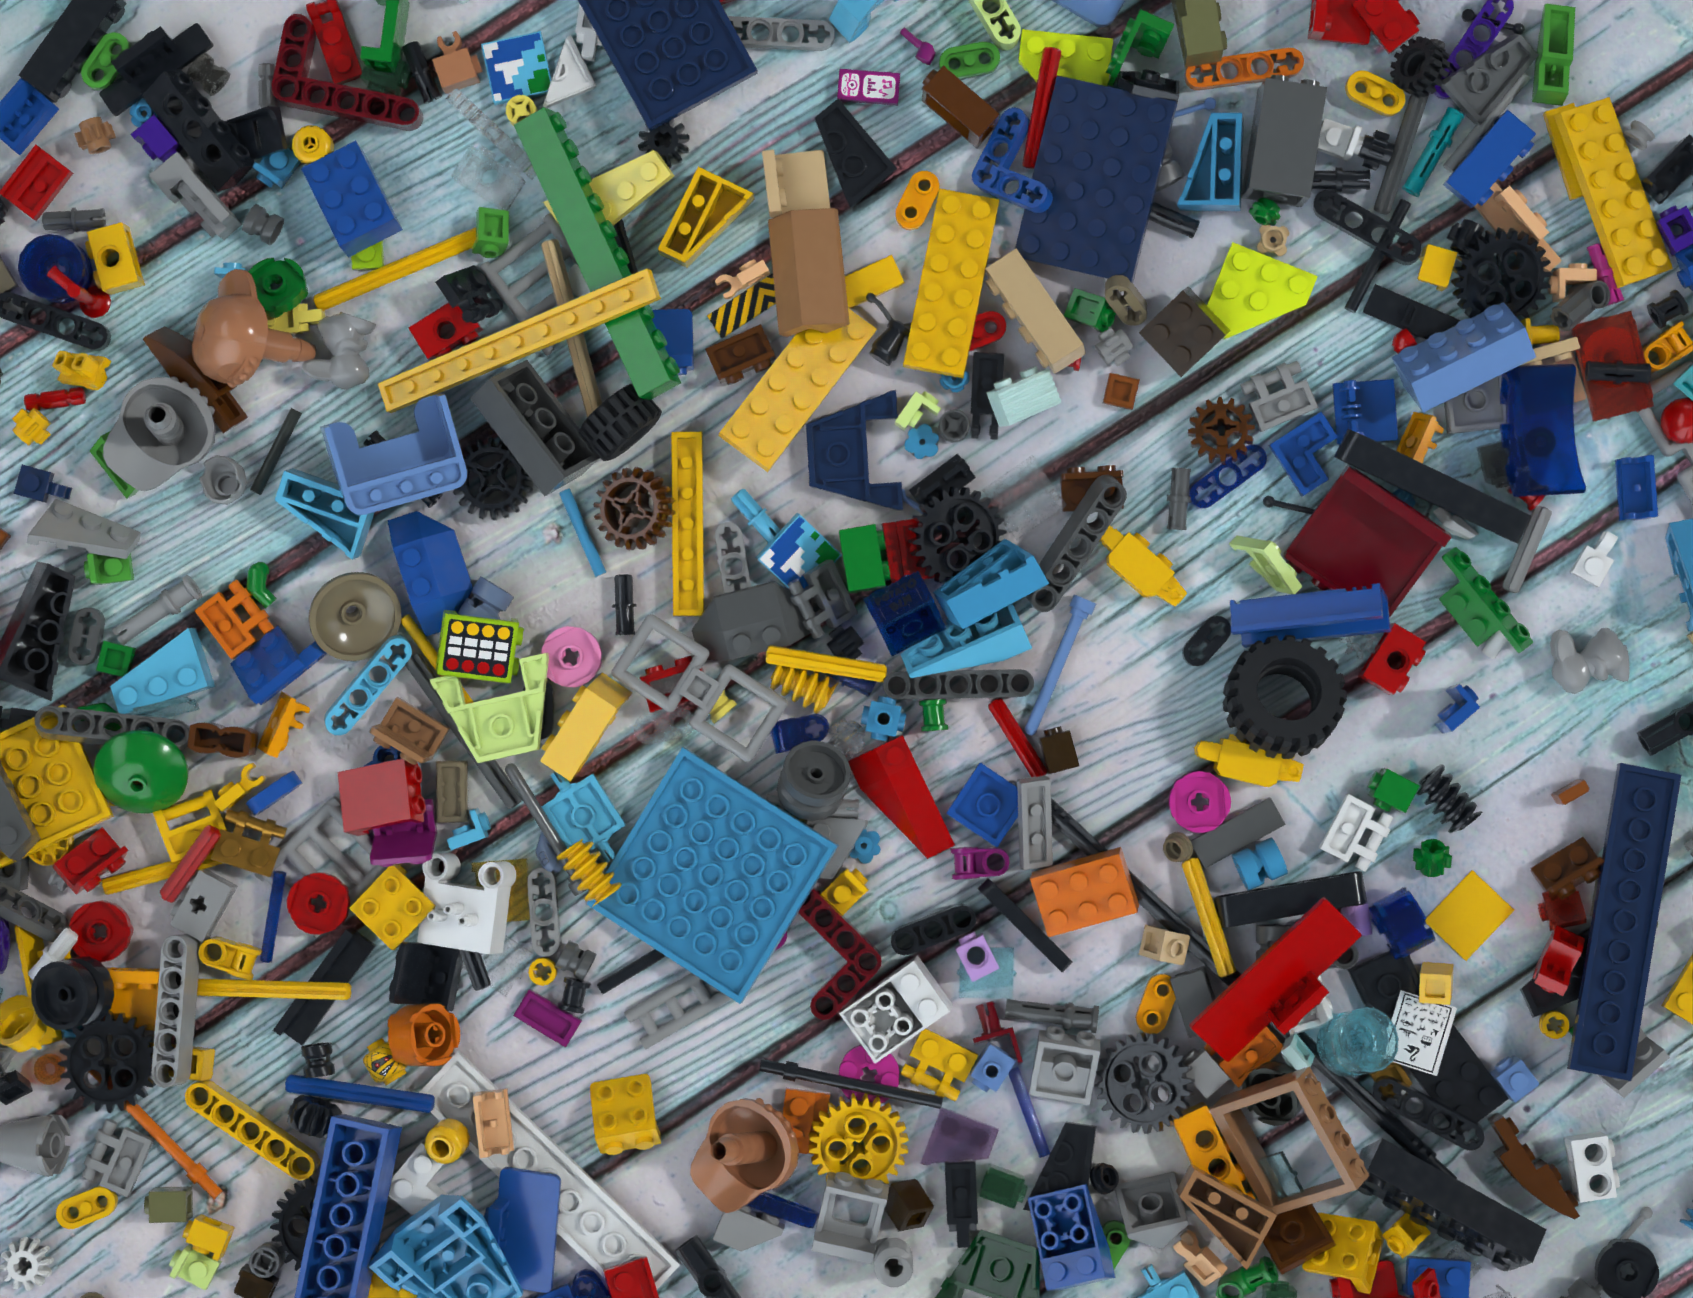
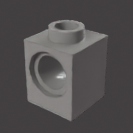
[1182,1048,1230,1099]

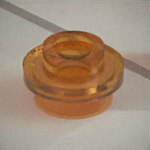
[34,1053,66,1085]

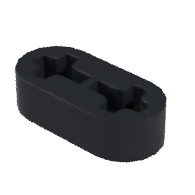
[1182,616,1231,666]

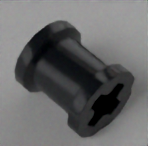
[1647,290,1689,329]
[557,977,591,1014]

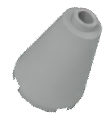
[0,1114,70,1177]

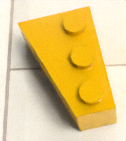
[658,166,755,268]
[540,673,632,782]

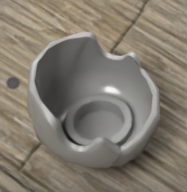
[199,455,247,505]

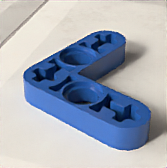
[972,107,1053,213]

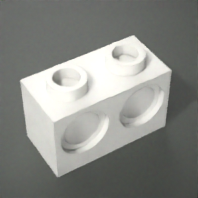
[1564,1132,1620,1203]

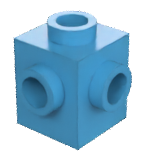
[861,696,906,742]

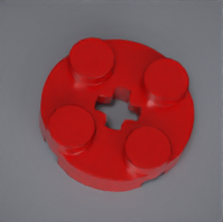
[287,872,350,935]
[69,900,134,962]

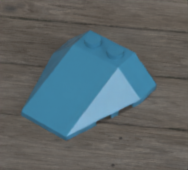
[369,1194,523,1298]

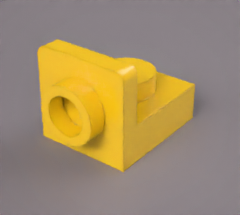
[821,867,869,915]

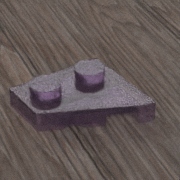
[920,1107,999,1165]

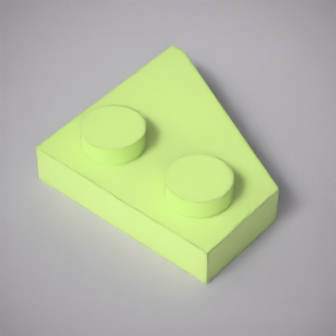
[1229,535,1302,594]

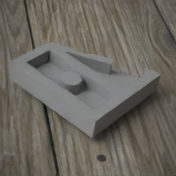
[807,817,868,879]

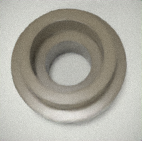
[1163,832,1193,862]

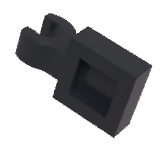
[0,1064,33,1105]

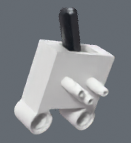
[417,853,516,991]

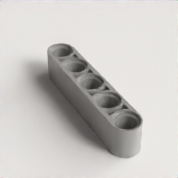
[151,934,200,1088]

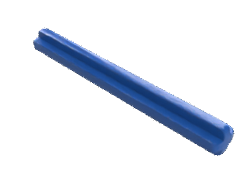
[285,1074,435,1113]

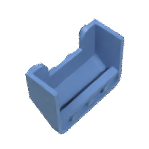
[320,393,467,515]

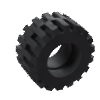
[579,384,662,461]

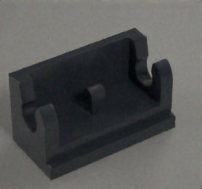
[1641,134,1693,205]

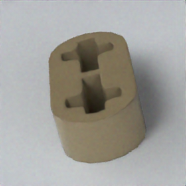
[1105,275,1147,326]

